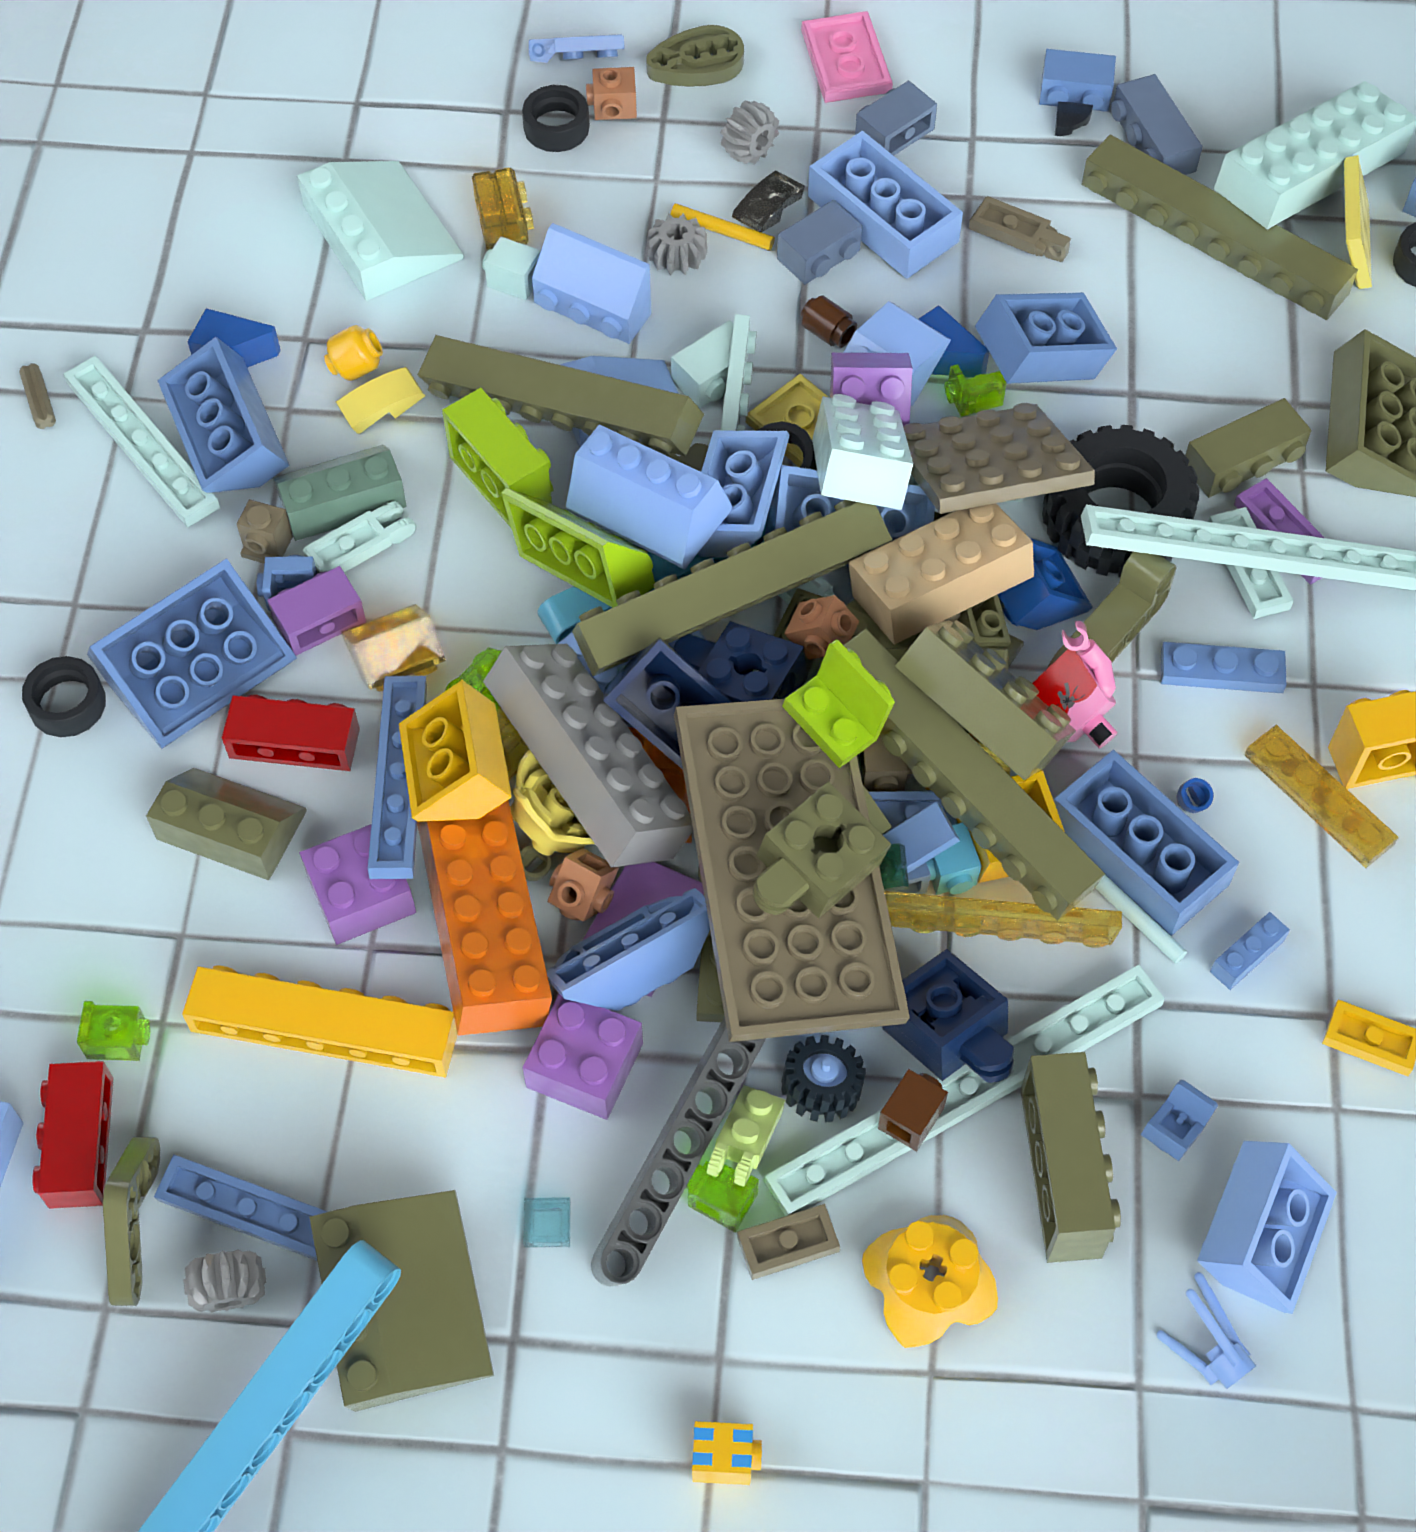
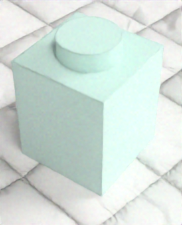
[482,237,540,300]

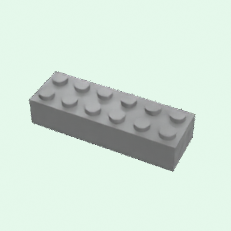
[483,644,693,868]

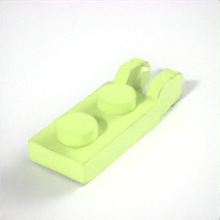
[707,1085,786,1187]

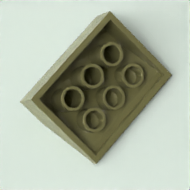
[1325,329,1416,497]
[309,1190,494,1412]

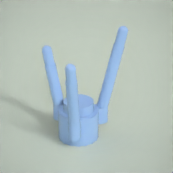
[1156,1272,1256,1389]

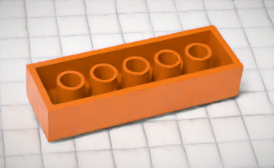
[417,800,552,1036]

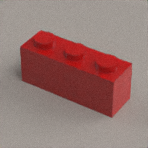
[222,695,360,771]
[32,1061,114,1209]

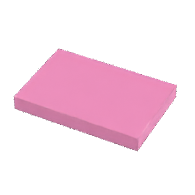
[801,11,893,103]

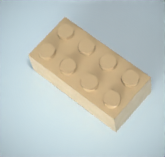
[848,503,1034,645]

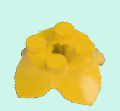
[862,1215,998,1348]

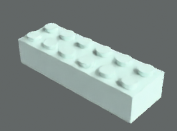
[1214,81,1416,229]

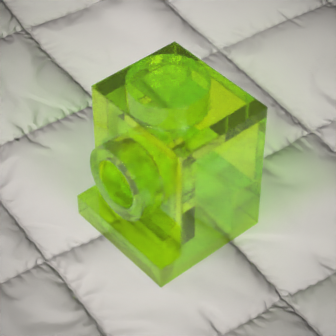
[77,1001,151,1061]
[686,1161,759,1233]

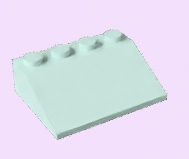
[297,161,464,301]

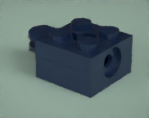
[673,621,808,702]
[882,949,1014,1083]

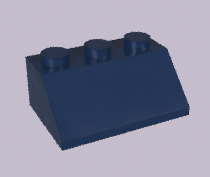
[603,638,734,770]

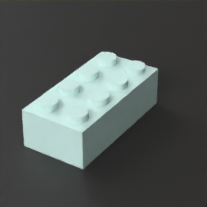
[812,394,913,510]

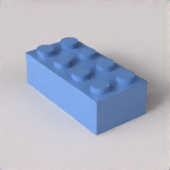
[1054,749,1239,936]

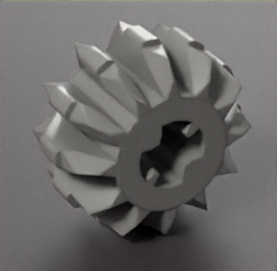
[720,100,779,164]
[647,213,707,276]
[183,1249,266,1313]

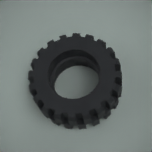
[1042,425,1200,578]

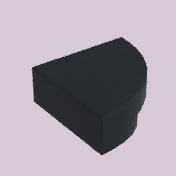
[1055,101,1093,136]

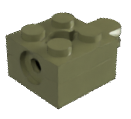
[752,781,891,919]

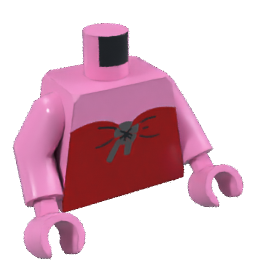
[1032,621,1118,749]

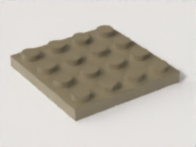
[903,403,1095,514]

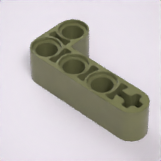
[1047,551,1177,668]

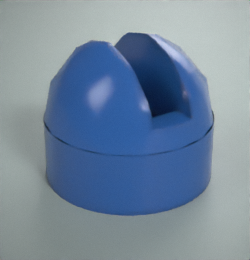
[1176,778,1214,813]

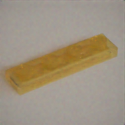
[1244,724,1399,868]

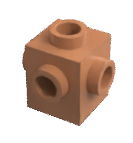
[586,67,637,120]
[784,595,859,660]
[547,848,619,922]

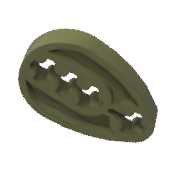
[646,25,744,87]

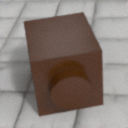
[878,1069,948,1152]

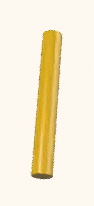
[670,203,775,251]

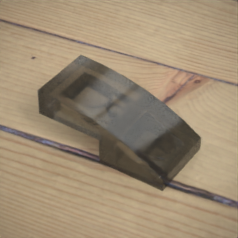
[732,170,805,233]

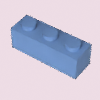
[1210,912,1290,990]

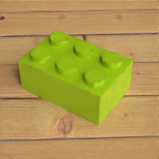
[442,387,554,529]

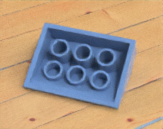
[87,558,297,749]

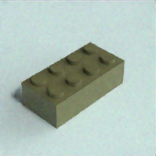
[895,620,1076,780]
[1020,1052,1121,1263]

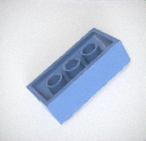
[157,337,290,493]

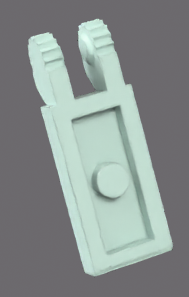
[303,501,416,574]

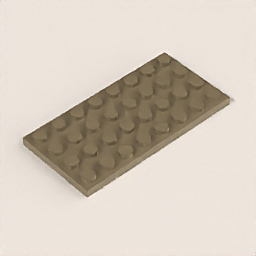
[674,699,910,1042]

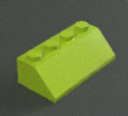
[501,488,655,608]

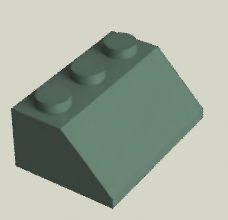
[273,445,407,541]

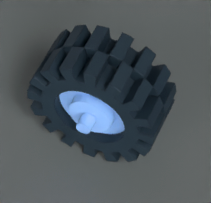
[781,1035,866,1123]

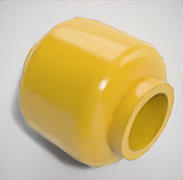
[324,325,383,381]

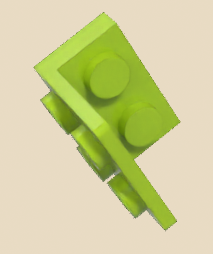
[782,639,895,768]

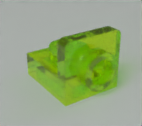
[944,364,1007,417]

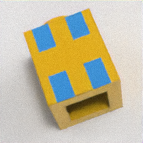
[692,1421,762,1485]

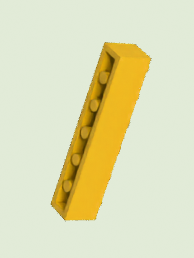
[182,965,458,1078]

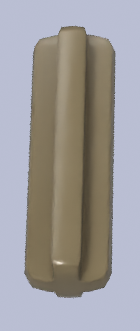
[19,363,56,429]

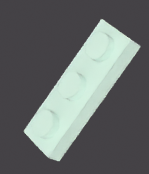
[1208,507,1294,619]

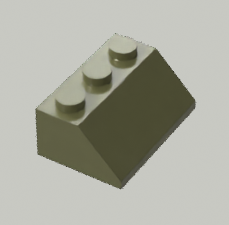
[146,768,307,880]

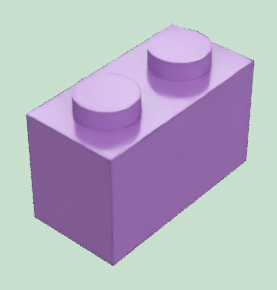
[267,566,366,656]

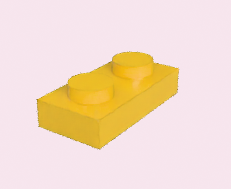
[1322,999,1416,1076]

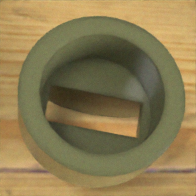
[520,845,552,881]

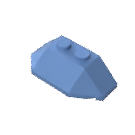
[546,888,710,1011]

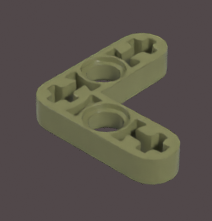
[103,1137,160,1306]

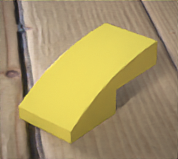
[336,367,425,434]

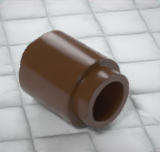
[801,295,858,348]

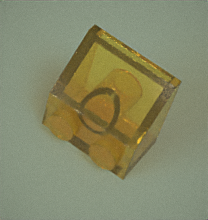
[341,604,446,692]

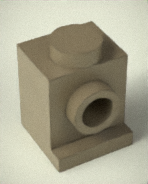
[237,499,293,563]

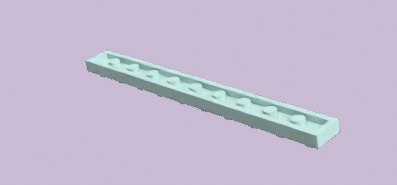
[1081,505,1416,590]
[764,964,1165,1216]

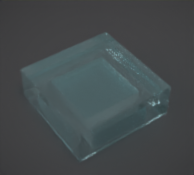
[523,1197,571,1248]

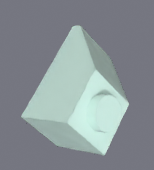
[671,320,734,409]

